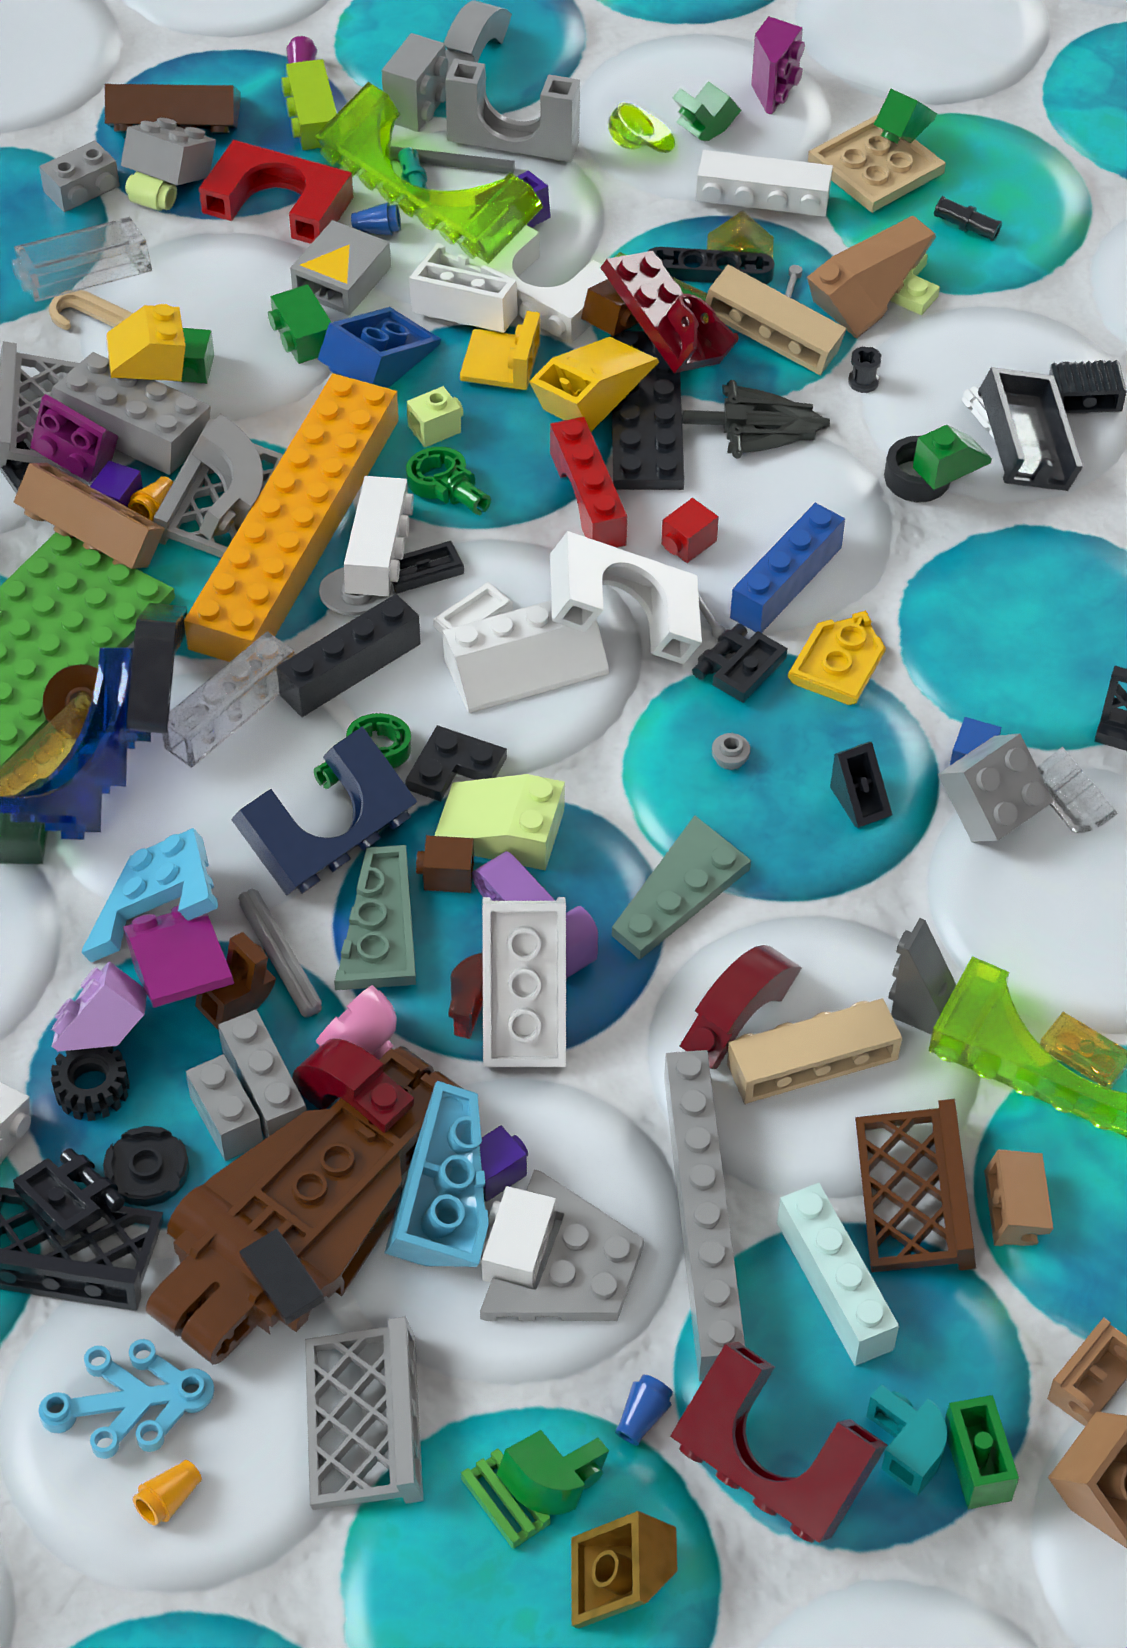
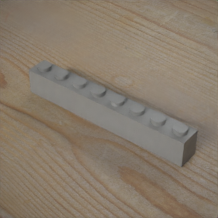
[664,1050,745,1381]

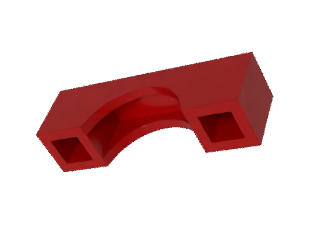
[550,416,627,548]

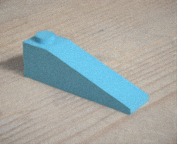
[384,1081,489,1267]

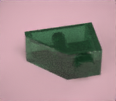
[0,778,53,864]

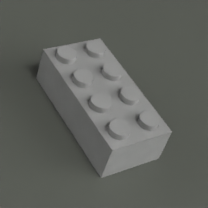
[52,352,211,475]

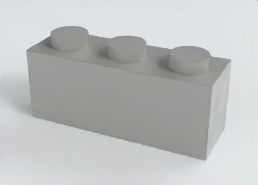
[218,1009,306,1138]

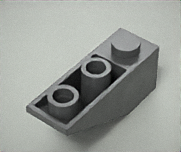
[888,918,956,1036]

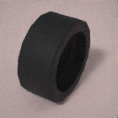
[884,435,950,502]

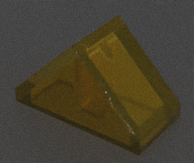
[707,210,774,259]

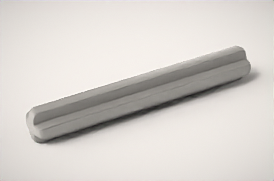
[238,889,322,1018]

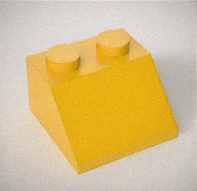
[106,304,185,381]

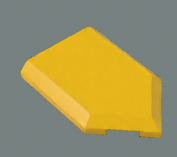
[788,611,886,705]

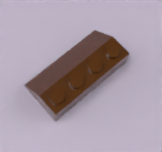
[105,84,241,134]

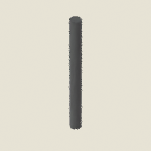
[386,146,515,174]

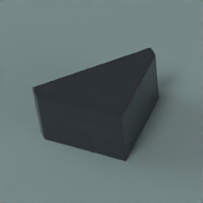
[830,741,893,828]

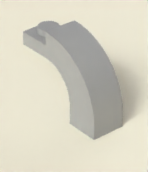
[444,0,512,76]
[192,413,263,539]

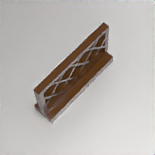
[855,1099,976,1272]

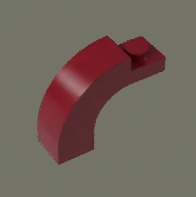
[679,945,802,1069]
[292,1038,414,1133]

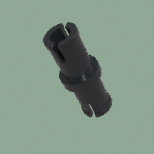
[934,196,1002,242]

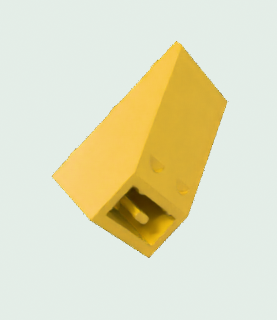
[529,337,659,432]

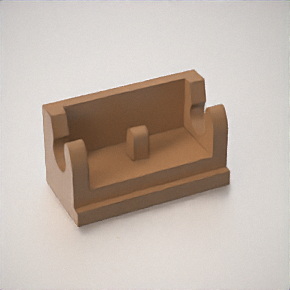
[984,1149,1053,1246]
[1047,1317,1127,1426]

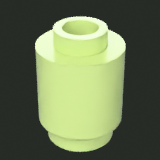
[125,171,177,211]

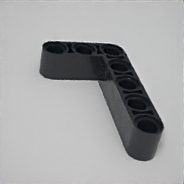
[127,603,187,734]

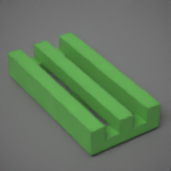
[461,1448,551,1549]

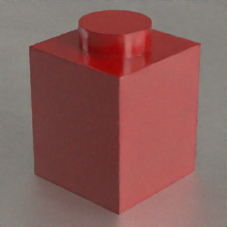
[661,497,719,563]

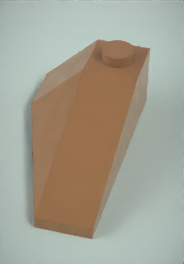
[807,215,936,339]

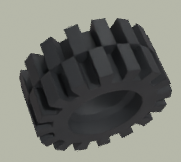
[51,1046,130,1121]

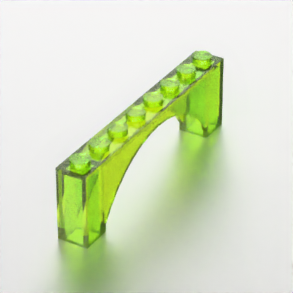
[315,82,543,264]
[928,956,1127,1137]

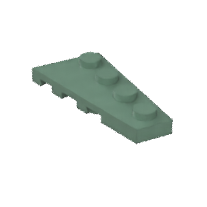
[612,815,751,959]
[334,845,416,990]

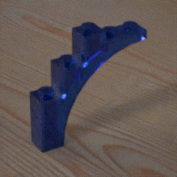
[0,648,151,840]

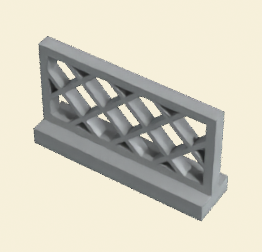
[0,341,79,468]
[153,419,283,558]
[305,1317,423,1510]

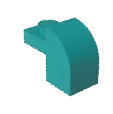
[866,1384,947,1496]

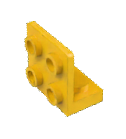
[460,311,540,390]

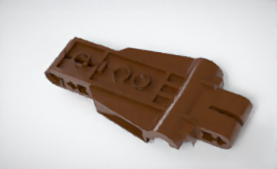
[146,1046,463,1365]

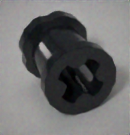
[848,346,882,393]

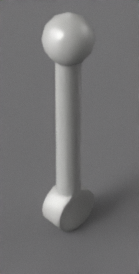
[785,265,802,298]
[699,595,726,639]

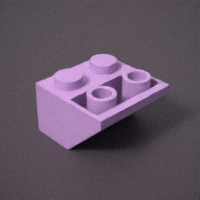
[52,961,147,1052]

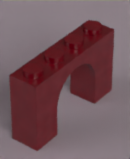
[670,1342,887,1543]

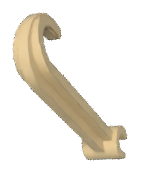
[49,289,133,330]

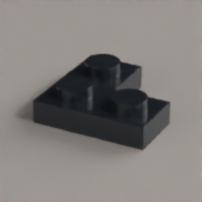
[405,725,507,802]

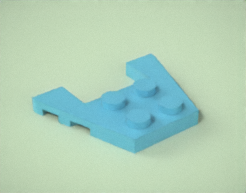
[81,828,218,963]

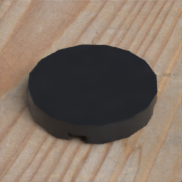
[103,1126,189,1207]

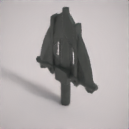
[682,380,830,459]

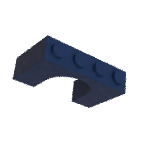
[231,726,417,896]

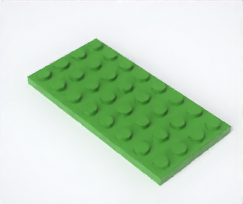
[0,532,175,778]

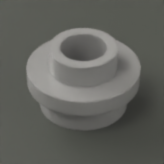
[712,733,750,770]

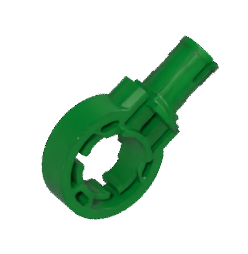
[406,447,491,515]
[313,713,411,789]

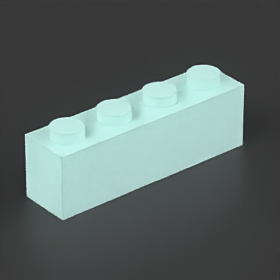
[777,1183,899,1366]

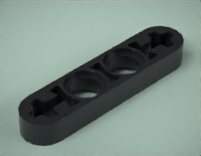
[647,247,775,285]

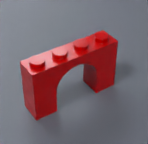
[199,140,354,244]

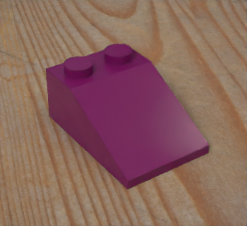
[123,905,234,1008]

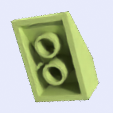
[434,774,565,871]

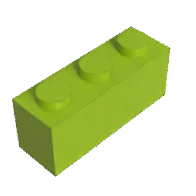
[281,59,340,150]

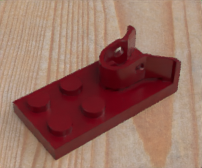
[600,251,739,373]

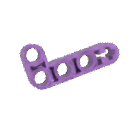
[472,851,598,979]

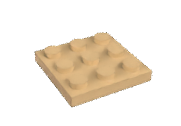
[808,114,946,213]

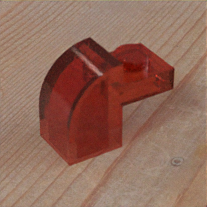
[448,953,483,1039]

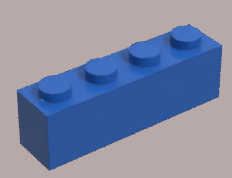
[730,502,845,633]

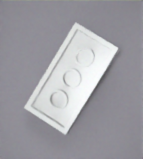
[482,897,566,1067]

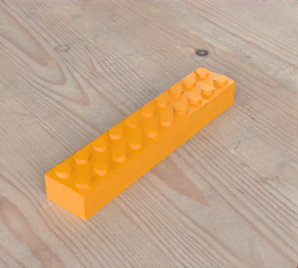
[184,373,399,670]

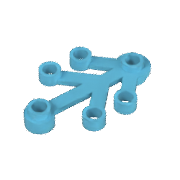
[38,1339,214,1459]

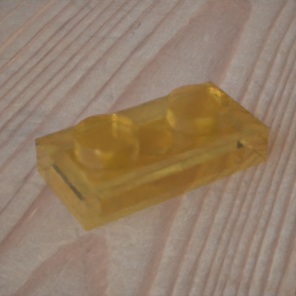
[1039,1012,1127,1091]

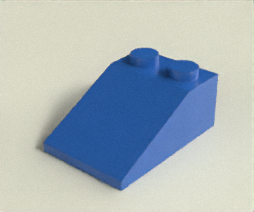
[317,307,441,388]

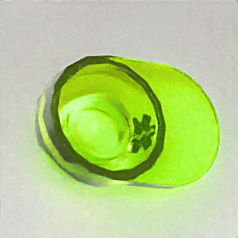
[607,102,675,153]

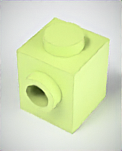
[407,386,464,448]

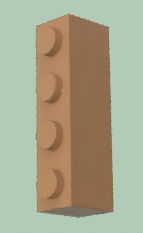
[13,463,165,569]

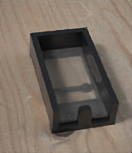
[977,367,1083,491]

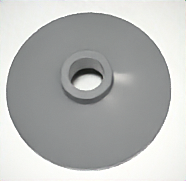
[319,567,393,615]

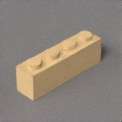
[705,265,846,376]
[727,998,902,1104]

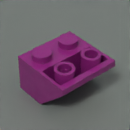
[751,16,805,115]
[30,394,119,483]

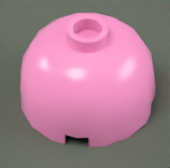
[316,985,397,1060]

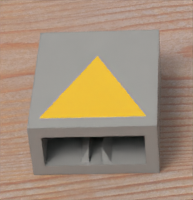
[290,220,391,316]

